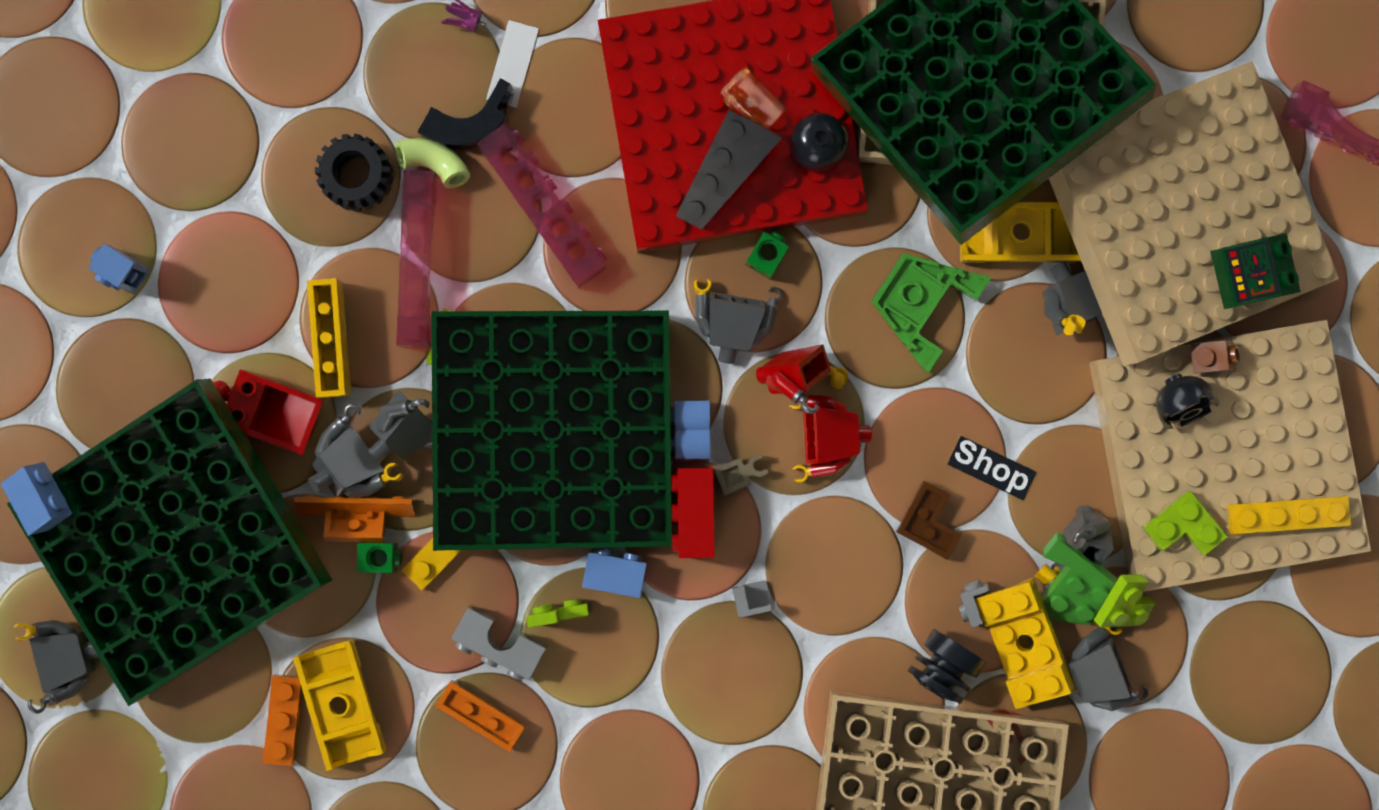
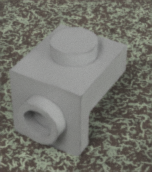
[958,580,990,628]

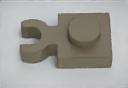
[713,455,768,496]

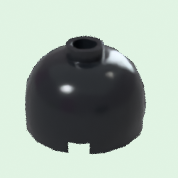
[789,113,848,173]
[1156,374,1219,429]

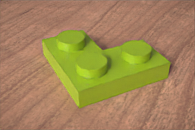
[1141,490,1228,556]
[1094,574,1156,628]
[526,598,590,628]

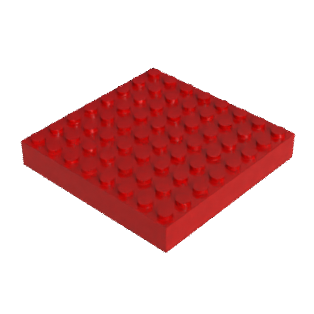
[598,0,868,253]

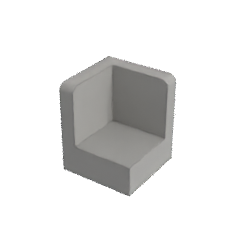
[732,580,773,618]

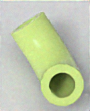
[395,138,470,189]

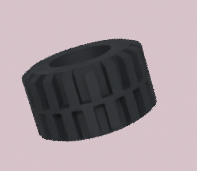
[315,134,393,211]

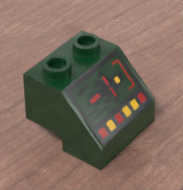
[1210,233,1301,310]

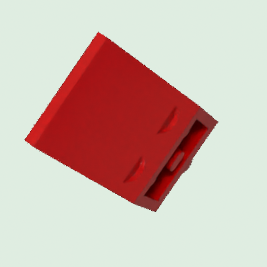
[213,369,324,455]

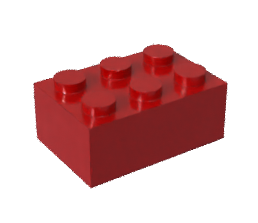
[672,468,714,558]

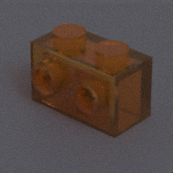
[720,67,788,129]

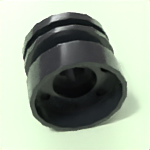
[908,629,987,705]

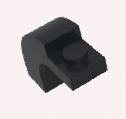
[418,78,514,149]

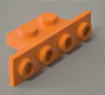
[294,495,416,543]

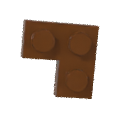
[896,481,962,560]

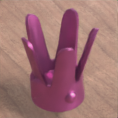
[441,0,487,33]

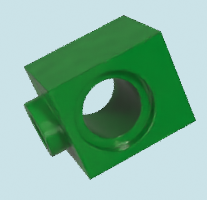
[745,231,789,279]
[357,543,402,573]

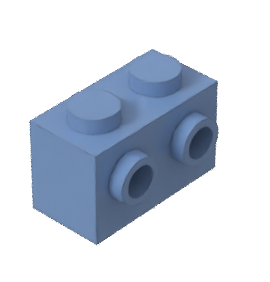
[88,243,151,293]
[0,462,72,536]
[582,548,647,598]

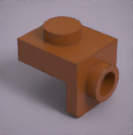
[1190,340,1240,374]

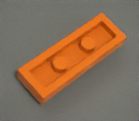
[263,674,302,766]
[435,680,526,753]

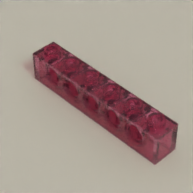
[477,123,607,288]

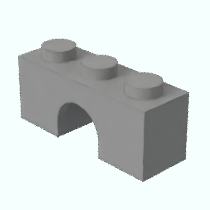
[451,606,547,681]

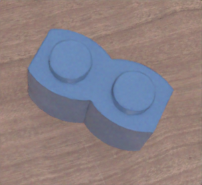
[670,400,710,460]

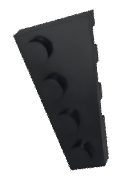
[676,109,783,229]

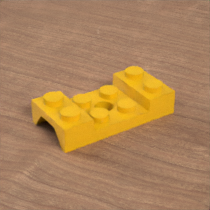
[960,202,1080,263]
[975,577,1075,709]
[293,638,387,771]

